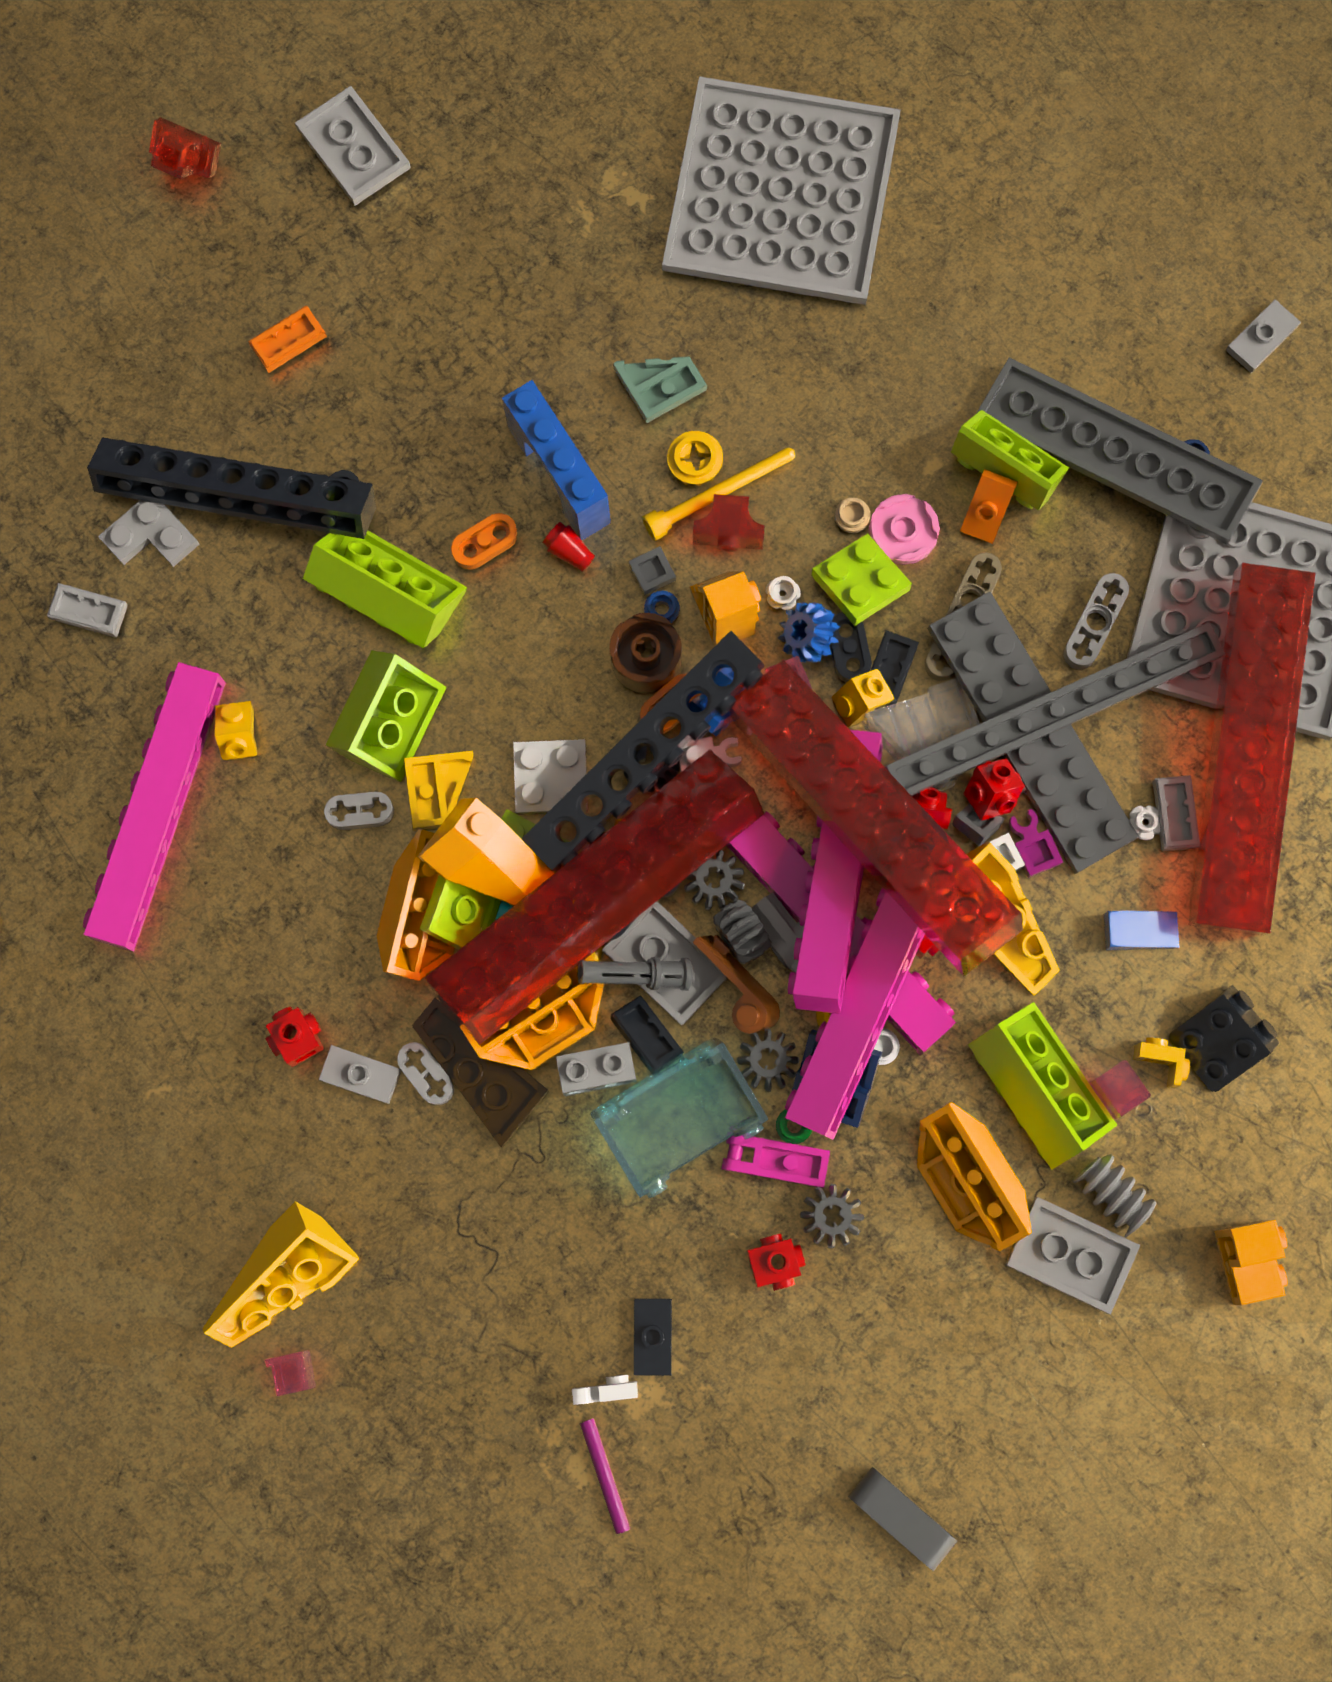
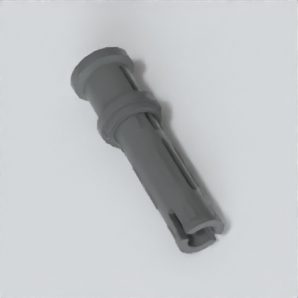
[577,957,692,991]

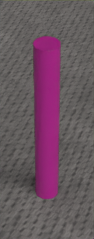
[580,1418,630,1534]

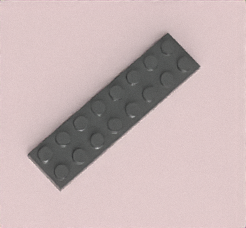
[976,357,1263,545]
[927,592,1139,874]

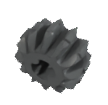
[684,850,745,911]
[713,900,771,964]
[736,1029,799,1092]
[800,1184,864,1248]

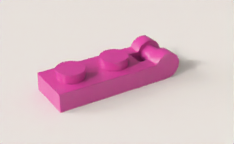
[721,1132,830,1188]

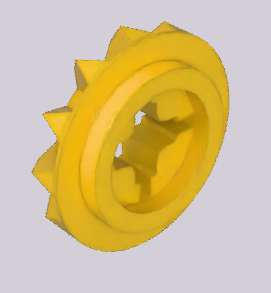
[667,431,723,487]

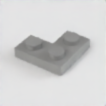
[98,500,200,567]

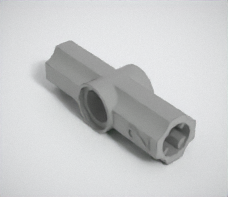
[751,893,804,972]

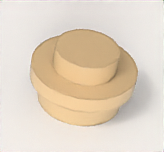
[835,498,870,533]

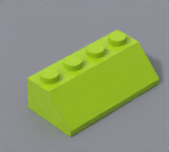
[303,530,467,648]
[968,1002,1117,1170]

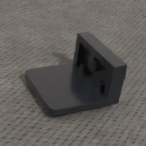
[1169,985,1280,1092]

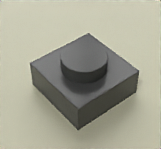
[629,546,676,596]
[952,803,1004,846]

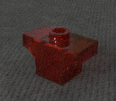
[149,117,222,179]
[693,494,765,552]

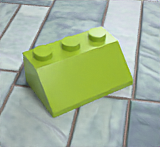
[951,410,1069,511]
[325,650,447,782]

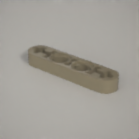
[925,552,1002,681]

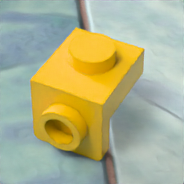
[831,669,894,728]
[215,701,257,760]
[1133,1037,1190,1088]

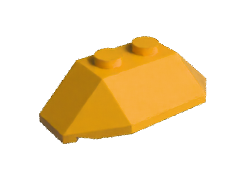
[376,829,454,981]
[460,946,604,1070]
[917,1102,1032,1252]

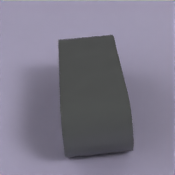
[848,1467,958,1571]

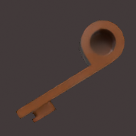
[693,935,780,1034]

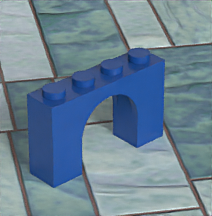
[502,380,611,541]

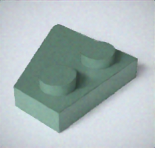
[613,356,707,423]

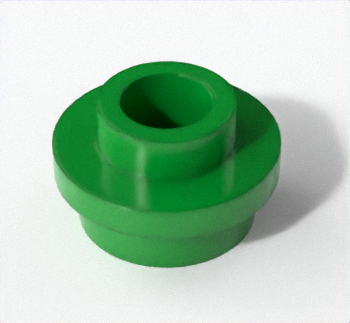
[776,1110,812,1144]

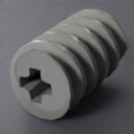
[1072,1154,1157,1237]

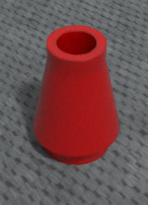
[542,522,596,572]

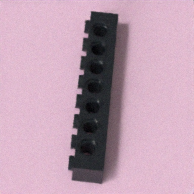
[87,437,376,539]
[522,631,765,872]

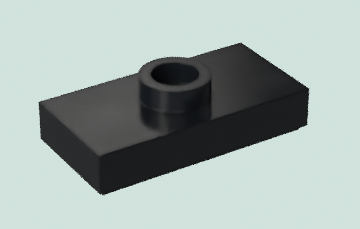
[871,630,919,710]
[610,995,684,1075]
[634,1298,672,1376]

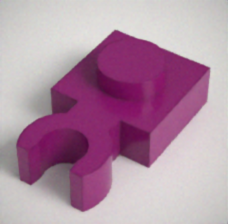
[1009,809,1063,878]

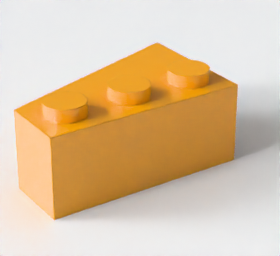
[689,571,761,647]

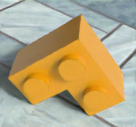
[1214,1219,1288,1305]

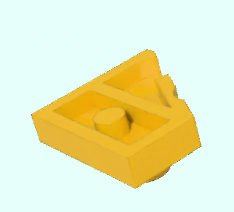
[404,750,474,831]

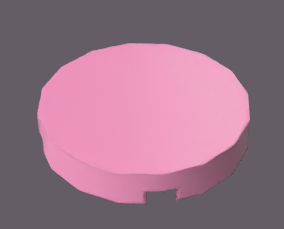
[868,494,940,565]

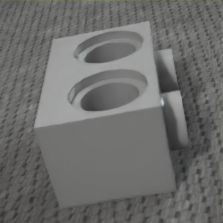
[556,1042,637,1097]

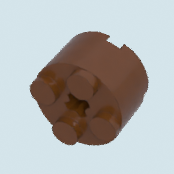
[609,612,682,693]

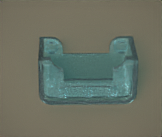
[590,1038,769,1198]

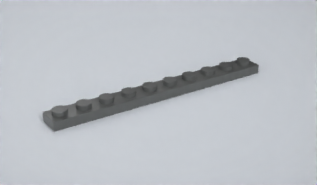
[884,622,1225,801]

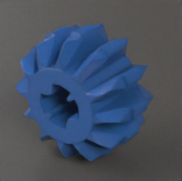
[778,602,840,663]

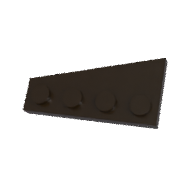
[412,997,549,1148]

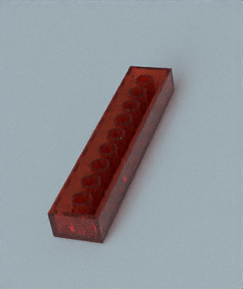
[1188,563,1316,936]
[729,659,1023,977]
[425,749,764,1045]

